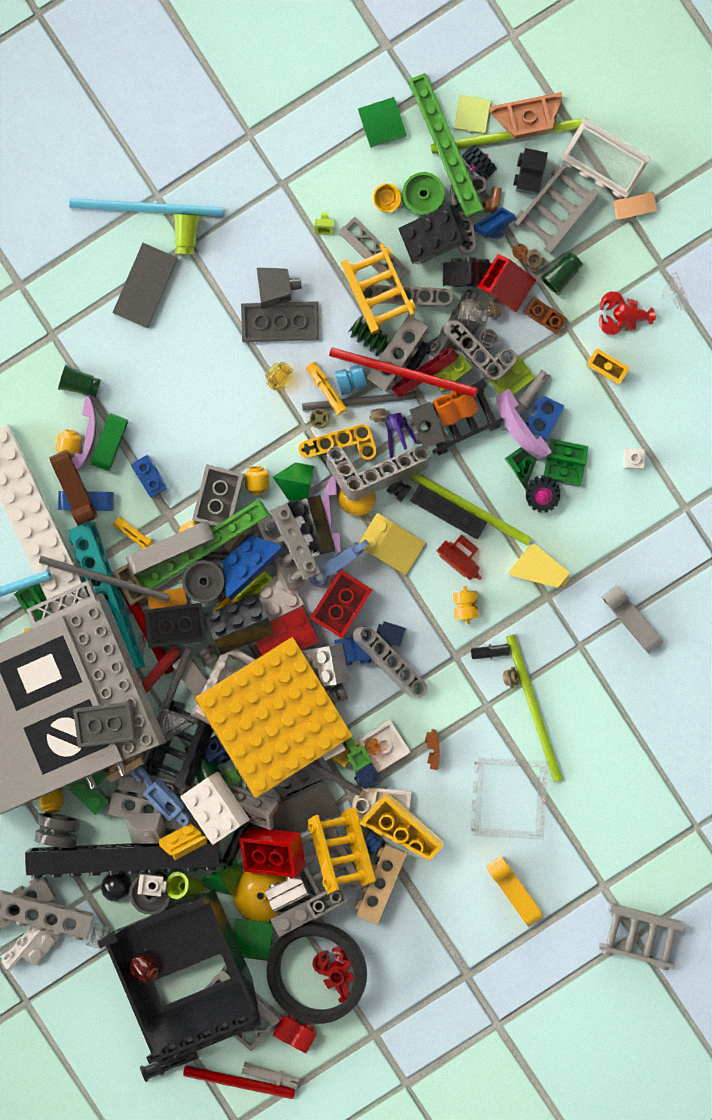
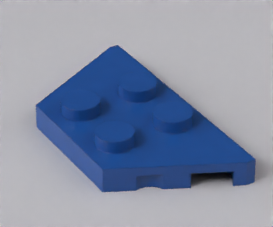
[222,535,285,600]

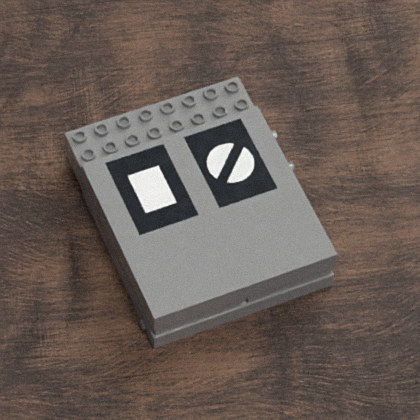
[0,600,167,815]

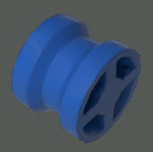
[364,831,383,855]

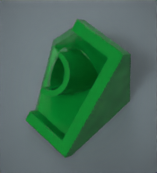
[504,447,537,490]
[273,462,314,501]
[202,860,243,895]

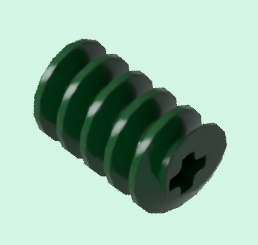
[348,316,390,357]

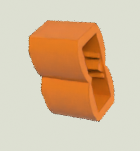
[433,391,479,426]

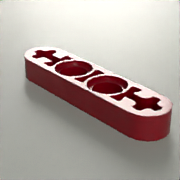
[392,347,459,397]

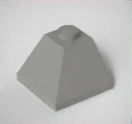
[123,813,168,844]

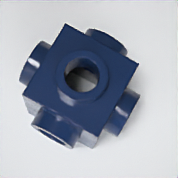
[205,735,231,766]

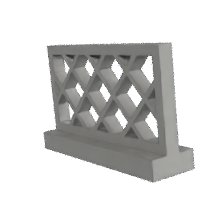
[204,965,282,1051]

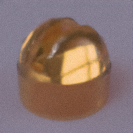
[512,243,528,259]
[364,738,381,755]

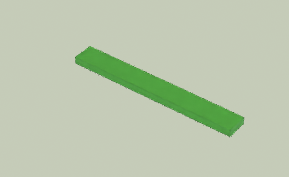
[408,73,484,219]
[136,499,270,589]

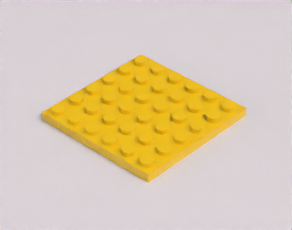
[194,637,352,798]

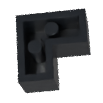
[513,148,548,195]
[443,257,492,287]

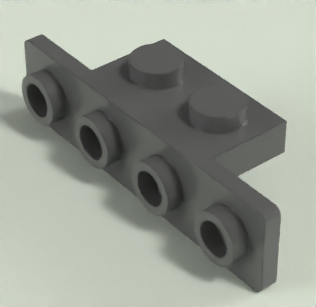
[428,289,483,357]

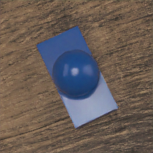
[474,207,516,240]

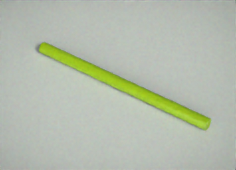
[430,118,583,154]
[402,465,531,545]
[506,634,563,782]

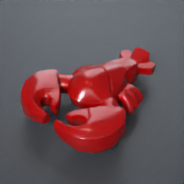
[599,291,656,335]
[312,946,353,1003]

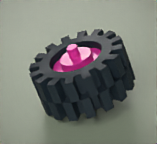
[462,145,497,180]
[526,475,560,513]

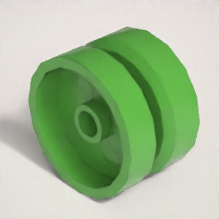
[402,172,445,217]

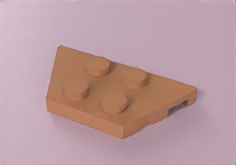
[489,92,562,139]

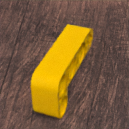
[298,424,376,460]
[486,856,544,927]

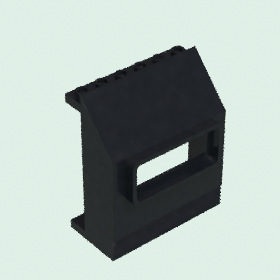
[97,889,261,1067]

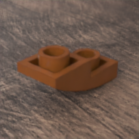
[523,297,567,335]
[424,728,440,770]

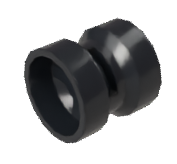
[386,480,412,502]

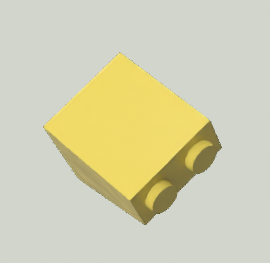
[508,543,570,588]

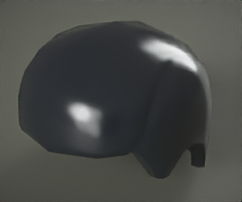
[100,872,131,902]

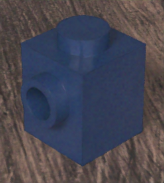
[376,621,406,647]
[354,762,381,789]

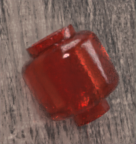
[129,954,159,983]

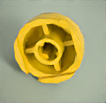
[338,487,376,516]

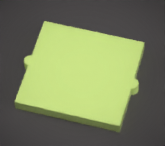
[454,95,491,134]

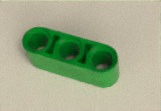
[91,413,128,472]

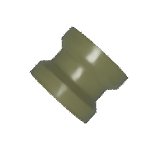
[310,409,329,428]

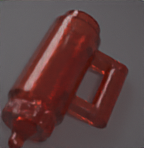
[436,534,482,580]

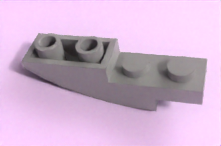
[117,771,197,802]
[270,885,348,937]

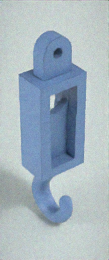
[309,539,369,587]
[131,766,190,826]

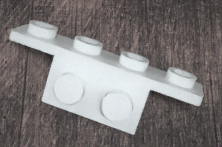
[2,914,60,971]

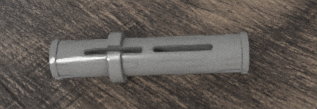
[515,369,551,417]
[241,1062,300,1090]

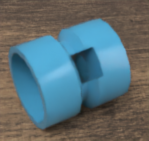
[335,365,368,395]

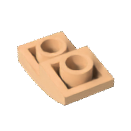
[613,192,657,220]

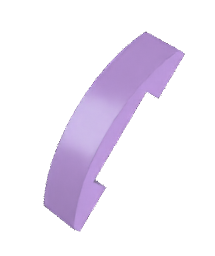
[496,389,552,460]
[73,396,97,471]
[323,476,341,553]

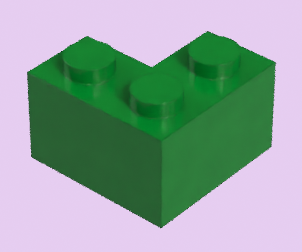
[68,770,111,815]

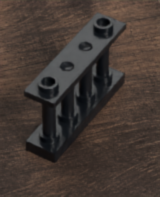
[425,379,503,456]
[410,484,487,539]
[146,700,214,790]

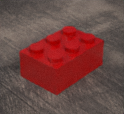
[310,569,373,638]
[255,606,319,655]
[239,827,306,878]

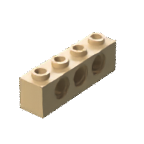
[354,843,407,925]

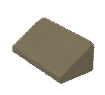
[112,564,147,606]

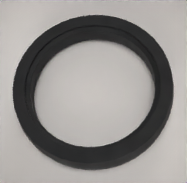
[266,922,367,1024]

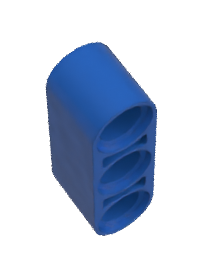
[58,491,114,511]

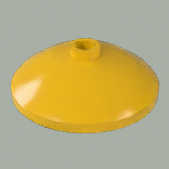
[233,871,286,922]

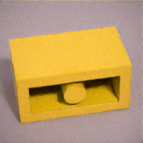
[585,348,629,386]

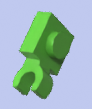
[343,737,372,772]

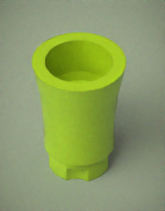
[174,214,201,255]
[166,872,205,899]

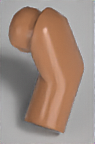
[481,187,502,212]

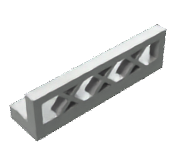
[338,216,409,286]
[26,580,105,628]
[226,783,279,830]

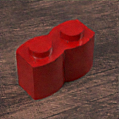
[273,1013,317,1054]

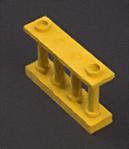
[340,243,416,335]
[308,807,376,894]

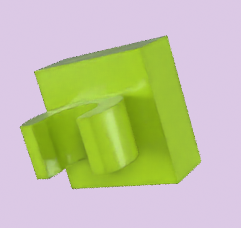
[314,212,334,235]

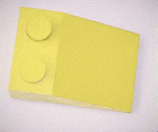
[358,513,426,575]

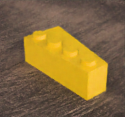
[360,791,444,861]

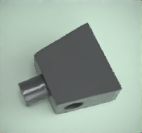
[257,267,302,309]

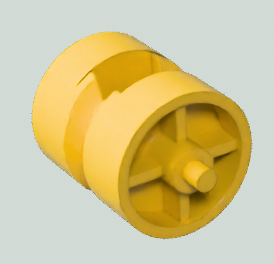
[453,586,480,624]

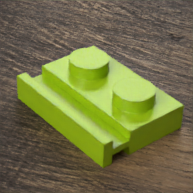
[488,356,536,395]

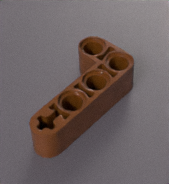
[49,449,98,527]

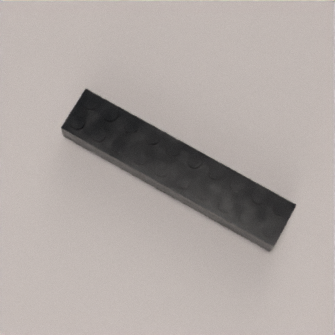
[25,840,221,879]

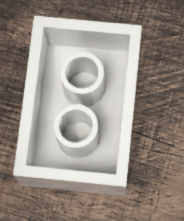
[181,772,250,845]

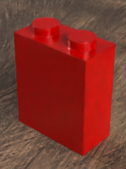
[478,254,536,312]

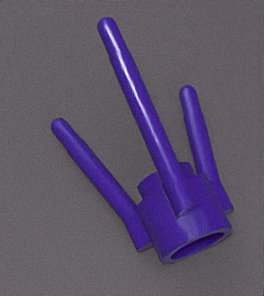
[385,412,417,459]

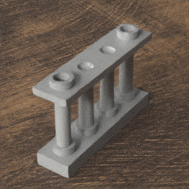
[514,164,600,254]
[254,503,321,593]
[302,817,364,896]
[598,902,686,970]

